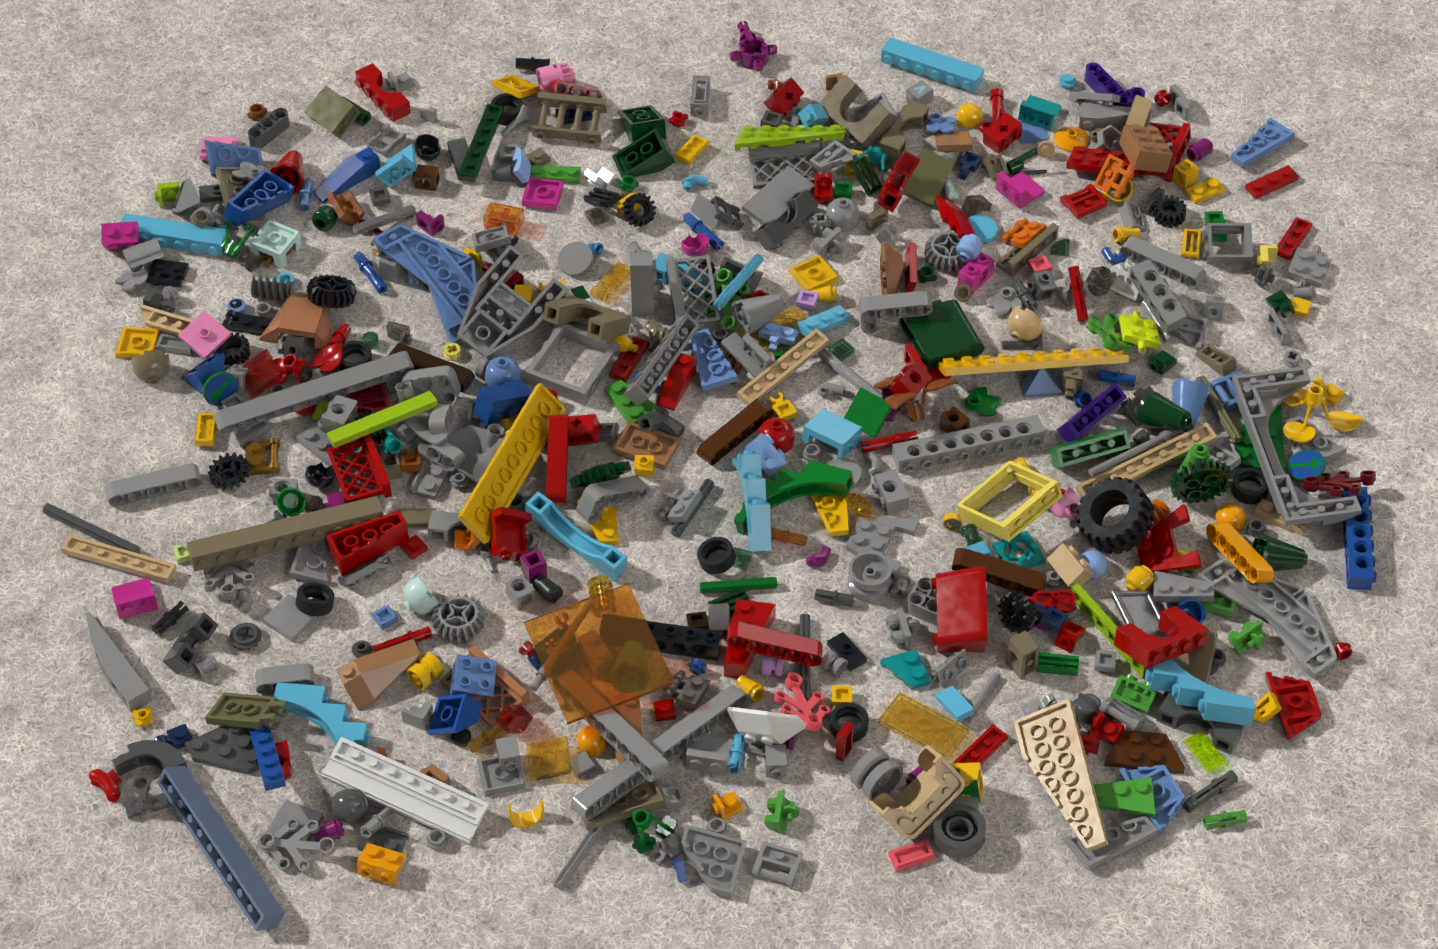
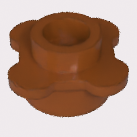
[247,103,267,120]

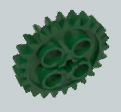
[1170,458,1233,504]
[569,461,632,488]

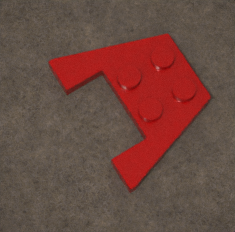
[1136,504,1203,573]

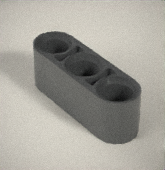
[248,108,290,149]
[447,138,469,180]

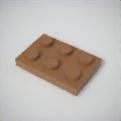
[613,421,680,470]

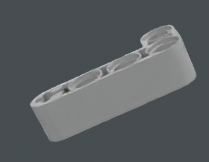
[859,291,933,333]
[576,476,650,524]
[907,577,937,626]

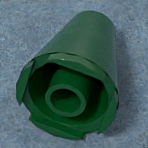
[1137,391,1192,430]
[1252,534,1308,571]

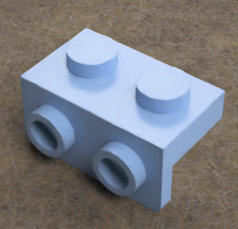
[744,433,787,477]

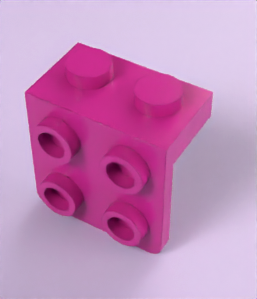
[996,171,1044,209]
[111,578,158,620]

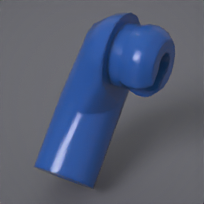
[1101,247,1127,264]

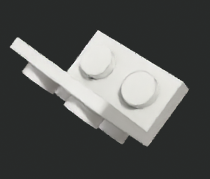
[1104,261,1152,301]

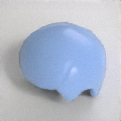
[1080,550,1108,579]

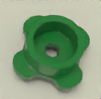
[618,175,639,192]

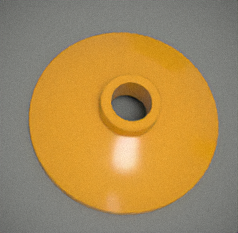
[1054,126,1089,152]

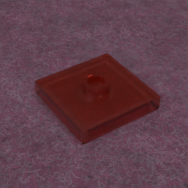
[242,349,283,398]

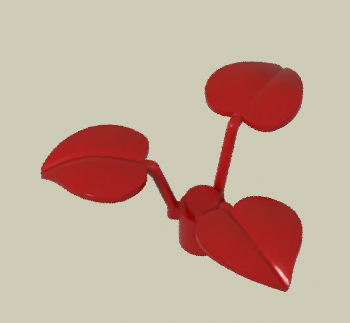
[258,343,342,416]

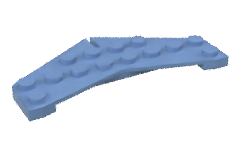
[373,225,477,344]

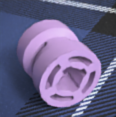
[762,656,785,677]

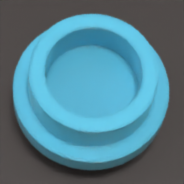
[1059,74,1077,89]

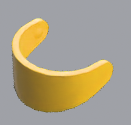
[1101,174,1133,203]
[507,799,544,829]

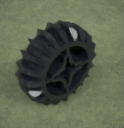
[307,274,357,309]

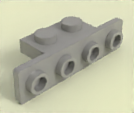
[721,332,782,387]

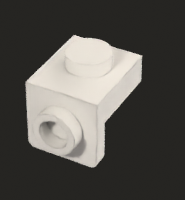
[584,167,615,190]

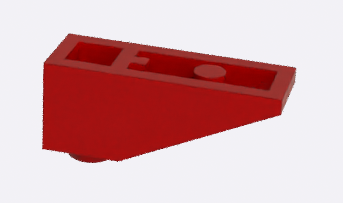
[657,353,697,411]

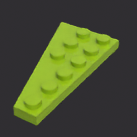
[734,125,846,151]

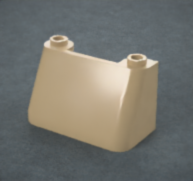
[869,744,965,839]

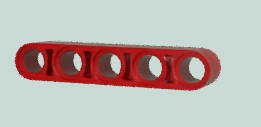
[546,414,569,503]
[727,621,823,667]

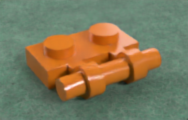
[1093,154,1136,199]
[1001,218,1047,249]

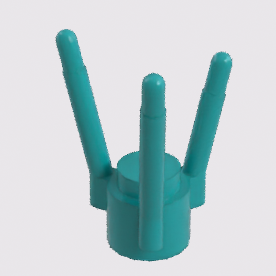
[857,146,887,177]
[375,427,404,454]

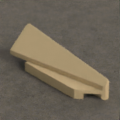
[140,304,193,336]

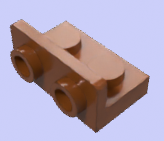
[326,191,365,226]

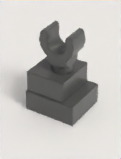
[143,288,176,313]

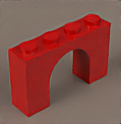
[1114,606,1208,668]

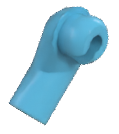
[682,174,708,191]

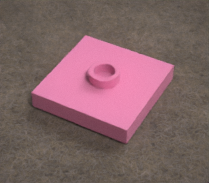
[178,310,232,360]

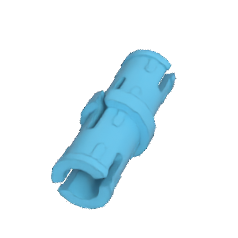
[727,734,746,775]

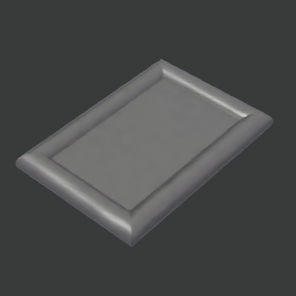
[1110,590,1170,638]

